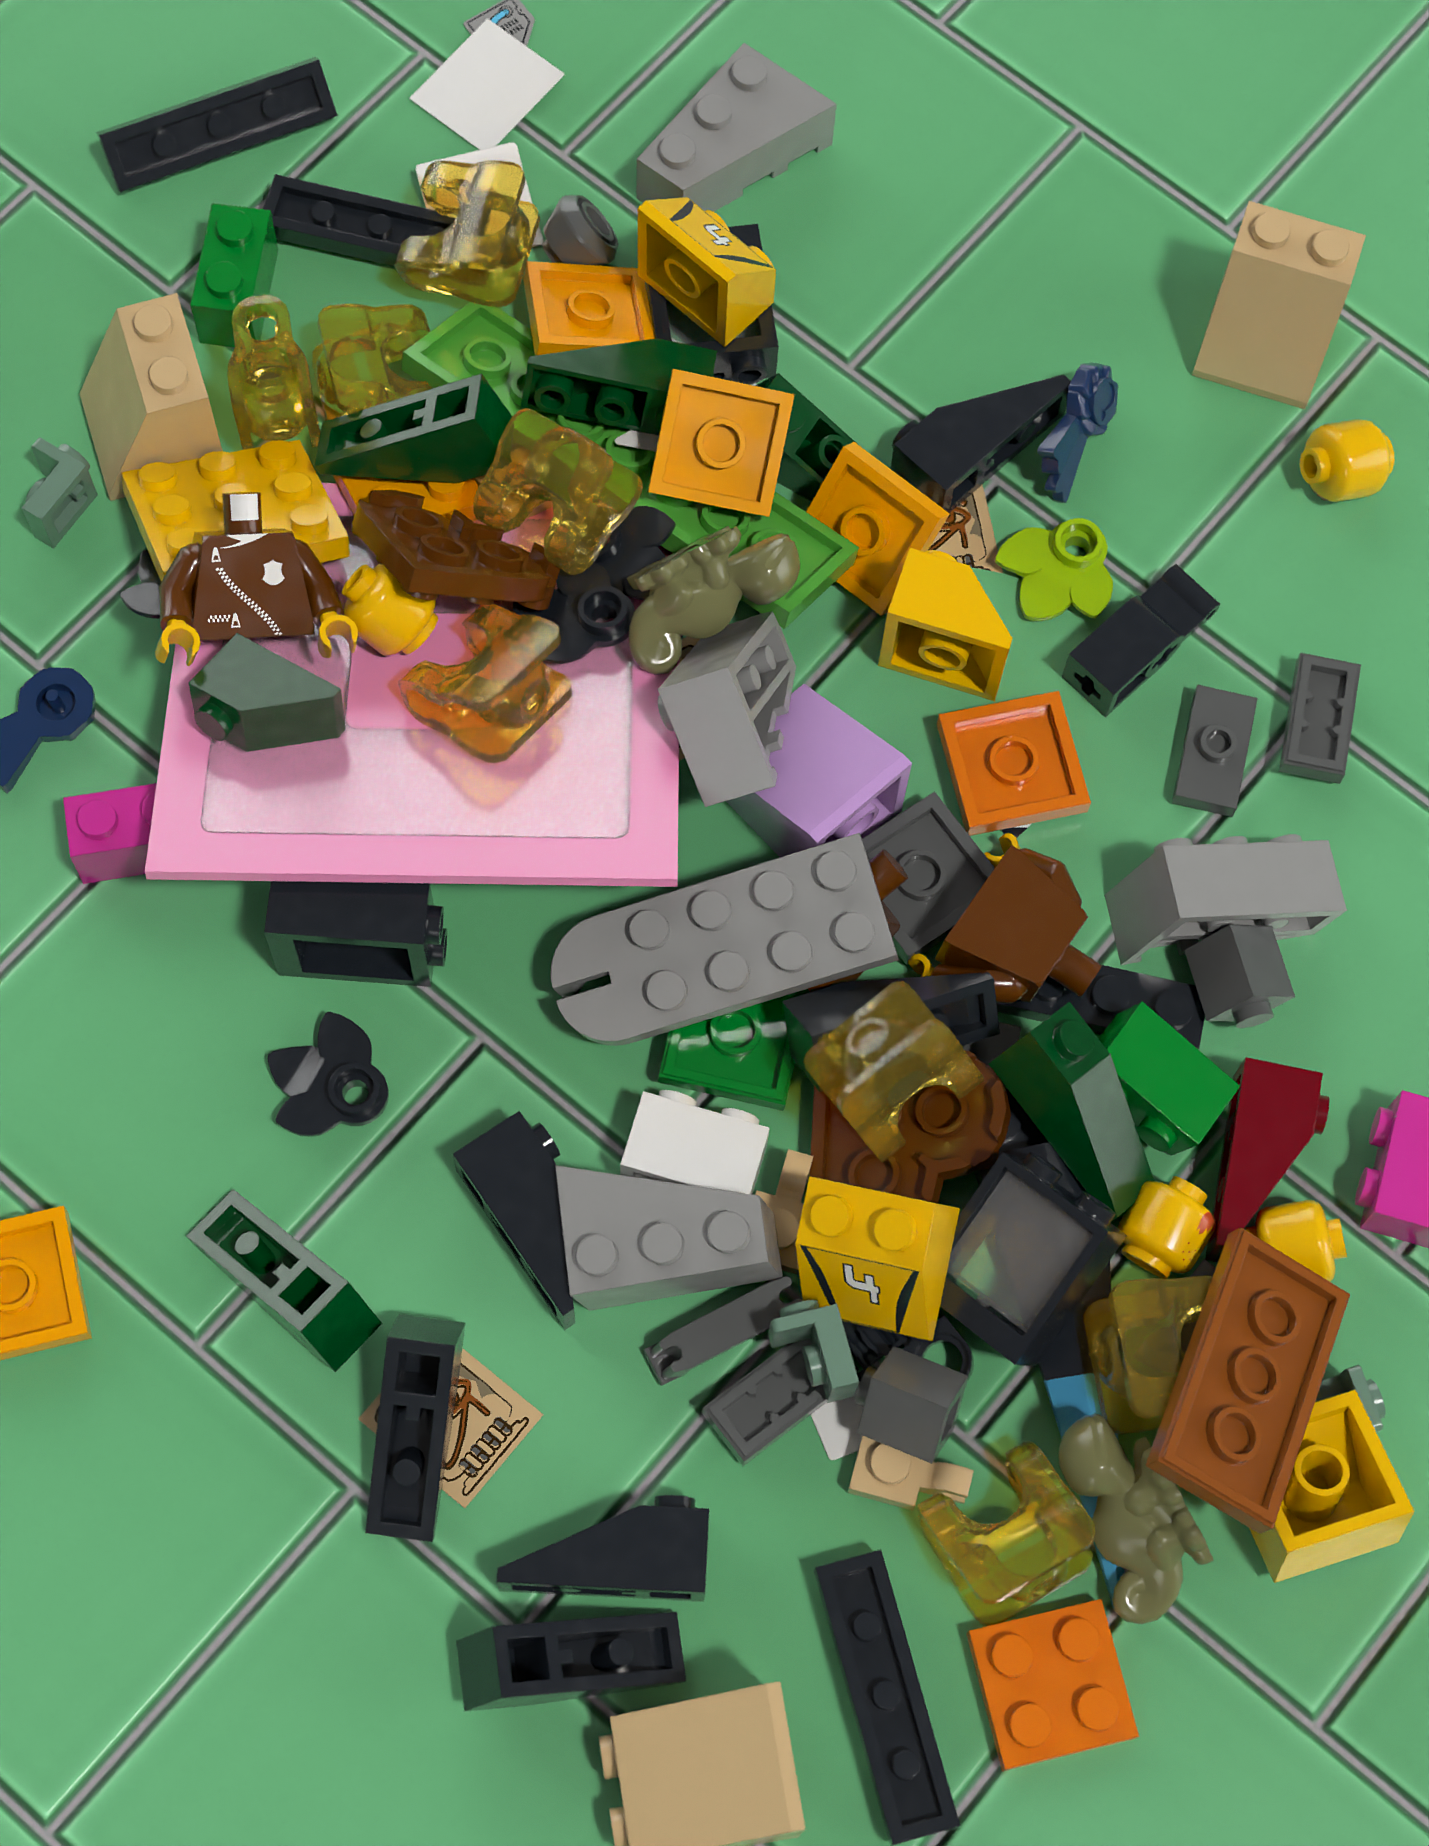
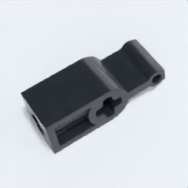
[1062,564,1220,718]

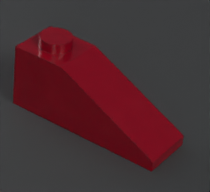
[1205,1057,1329,1262]

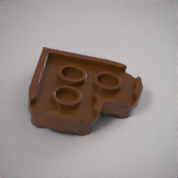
[351,490,561,610]
[809,1048,1011,1203]

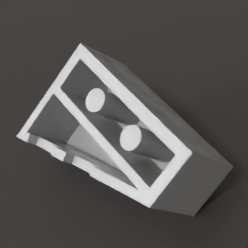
[637,43,837,212]
[658,611,796,807]
[1105,834,1347,965]
[555,1165,783,1311]

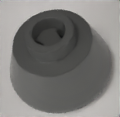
[542,195,618,266]

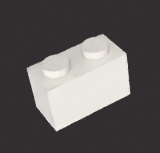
[620,1090,770,1195]

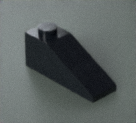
[891,374,1071,513]
[782,972,1000,1092]
[453,1111,576,1330]
[365,1314,465,1542]
[496,1495,709,1602]
[456,1612,686,1712]

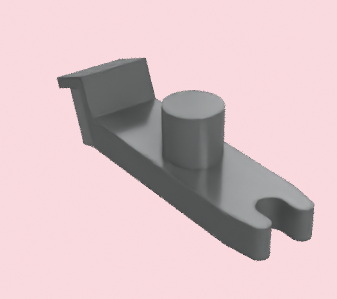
[643,1277,802,1386]

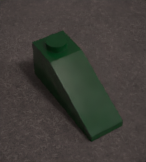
[314,373,517,483]
[989,1002,1154,1221]
[186,1189,383,1373]

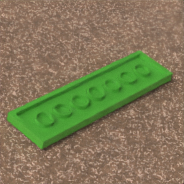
[401,295,859,629]

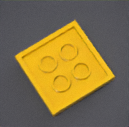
[121,439,350,582]

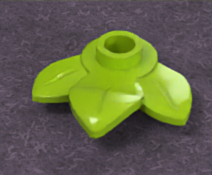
[995,518,1113,621]

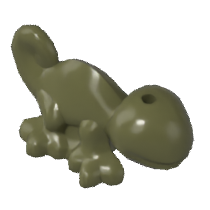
[627,526,800,675]
[1058,1413,1214,1625]

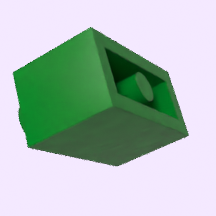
[190,203,279,350]
[1099,1001,1240,1156]

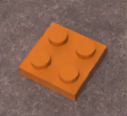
[937,691,1091,836]
[966,1599,1139,1772]

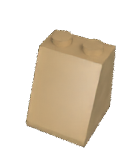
[1192,201,1366,409]
[80,293,222,501]
[599,1681,805,1846]

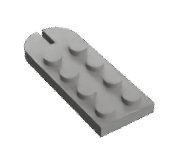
[551,833,899,1046]

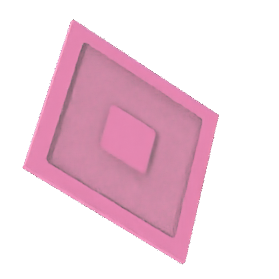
[145,483,680,887]

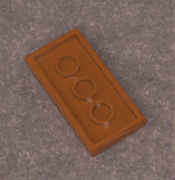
[1145,1227,1350,1534]

